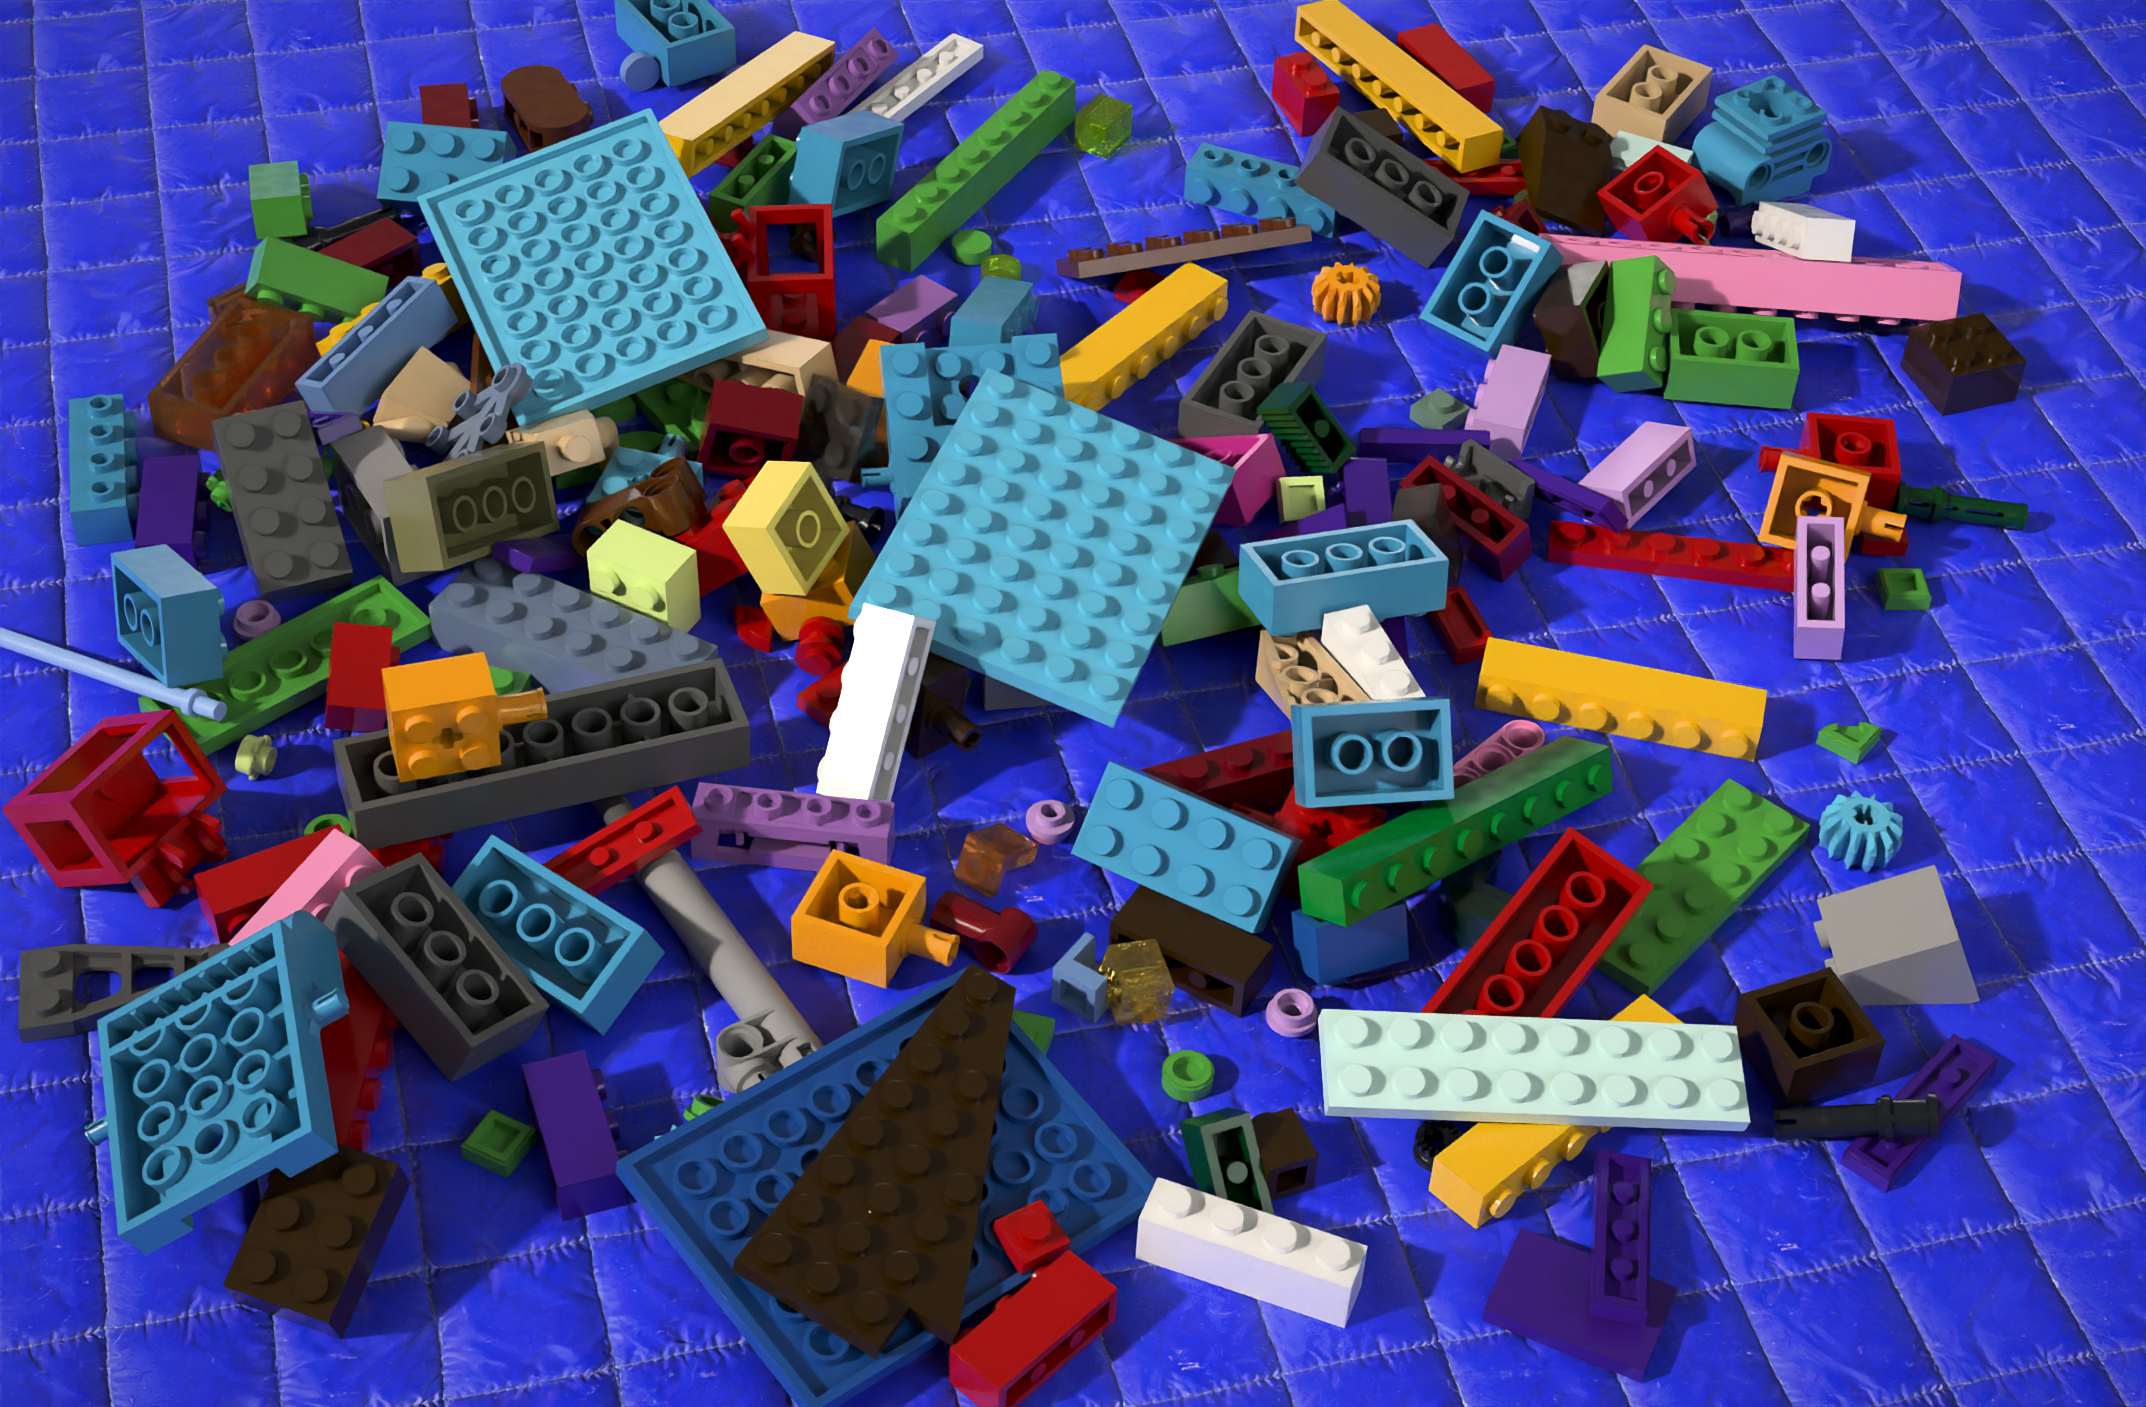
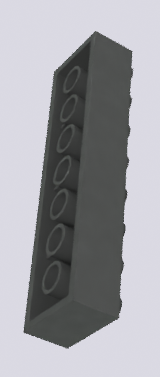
[332,658,750,851]

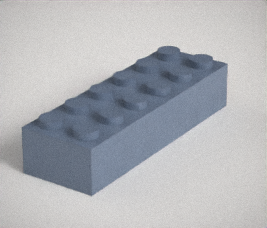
[428,554,719,694]

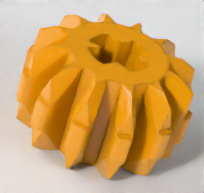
[1311,262,1381,326]

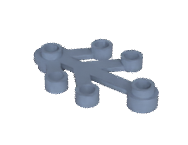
[426,363,532,462]

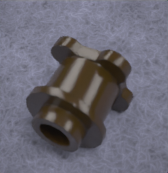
[788,223,837,262]

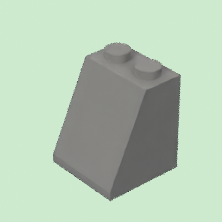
[1813,865,1980,1005]

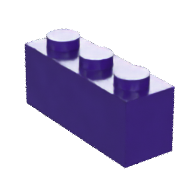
[135,455,212,572]
[521,1050,628,1221]

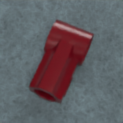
[930,890,1038,974]

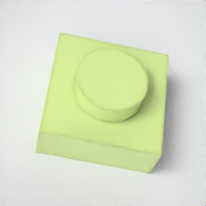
[1275,476,1326,524]

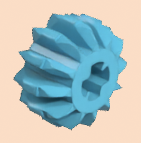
[1819,790,1903,873]

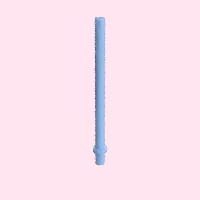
[0,627,227,721]

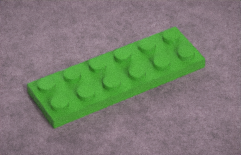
[138,574,433,756]
[1596,778,1811,997]

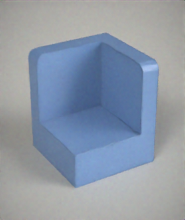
[1051,932,1126,1024]

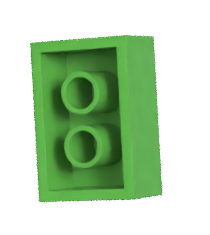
[1662,308,1800,409]

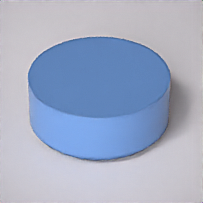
[620,51,660,92]

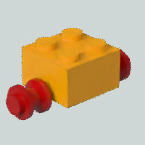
[760,520,877,676]

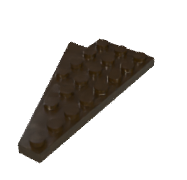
[733,963,1016,1359]

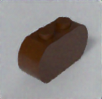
[501,65,594,153]

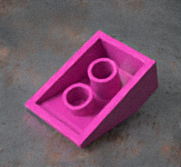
[1165,433,1287,527]

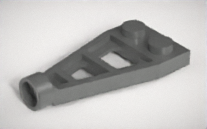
[18,942,231,1043]

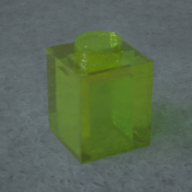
[1074,93,1133,159]

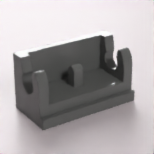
[1443,438,1536,521]

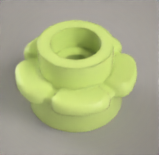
[235,734,277,781]

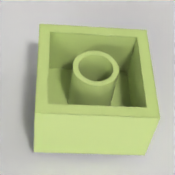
[587,519,701,633]

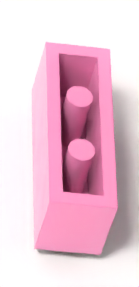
[228,828,386,946]

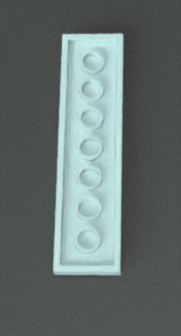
[1318,1009,1751,1131]

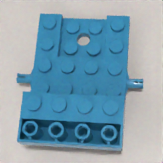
[861,333,1065,523]
[84,910,350,1256]

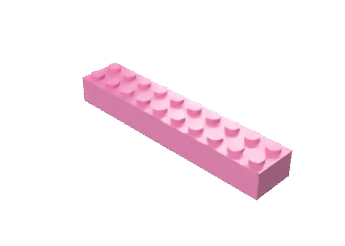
[1539,233,1962,325]

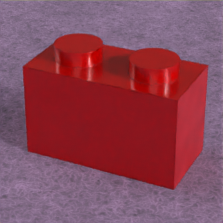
[1271,52,1340,137]
[324,622,400,732]

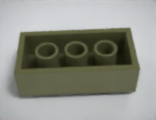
[383,441,561,573]

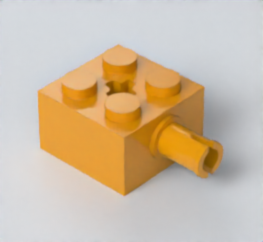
[1758,451,1907,563]
[382,652,548,783]
[791,849,960,989]

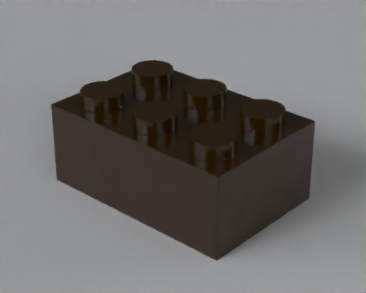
[223,1143,411,1339]

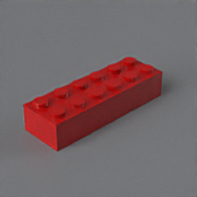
[1420,826,1654,1124]

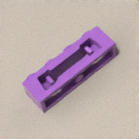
[772,27,900,142]
[691,782,895,872]

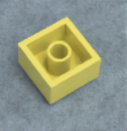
[722,461,850,596]

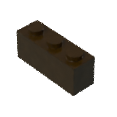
[1108,884,1274,1018]

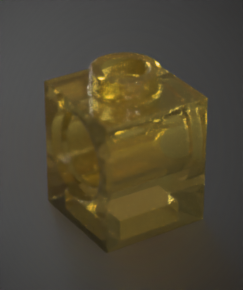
[1098,938,1176,1025]

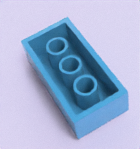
[1238,519,1449,637]
[1071,761,1302,934]
[451,834,665,1036]

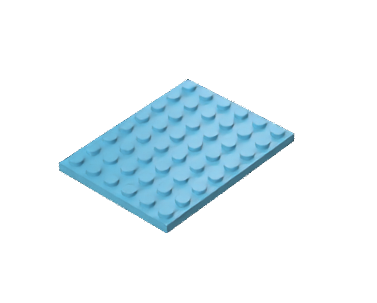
[416,108,769,427]
[847,368,1236,728]

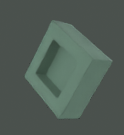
[1409,388,1471,430]

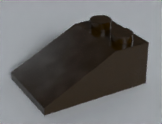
[1515,105,1612,238]

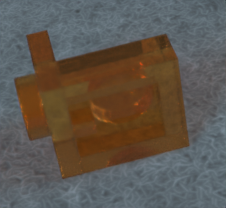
[954,822,1039,898]

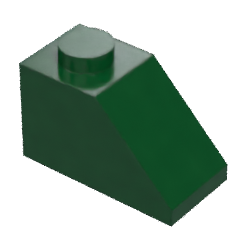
[1179,1107,1274,1215]

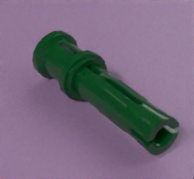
[1891,481,2028,531]

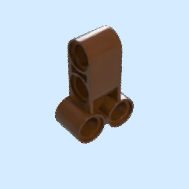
[571,456,707,558]

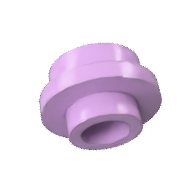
[233,600,281,641]
[1026,800,1075,845]
[1266,988,1318,1037]

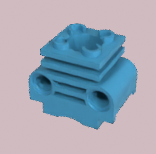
[1691,75,1832,209]

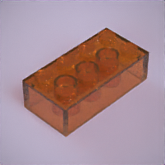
[147,296,319,452]

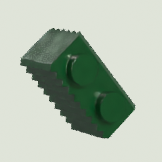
[1257,381,1357,473]

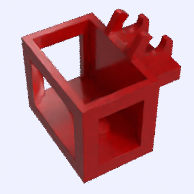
[711,204,837,342]
[1,709,229,908]

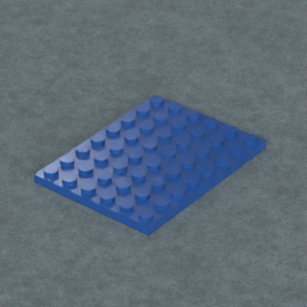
[615,967,1156,1407]

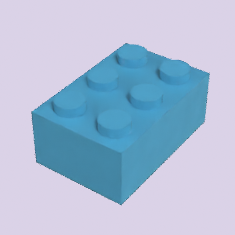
[614,0,737,88]
[788,109,905,218]
[377,121,517,216]
[1419,209,1564,360]
[110,544,228,688]
[1291,696,1454,808]

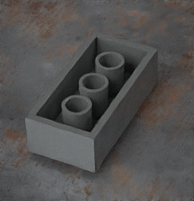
[1294,106,1470,269]
[1177,310,1328,441]
[211,400,353,605]
[323,852,550,1083]

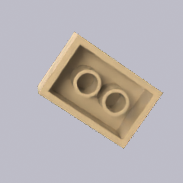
[1591,44,1713,145]

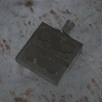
[792,374,885,494]

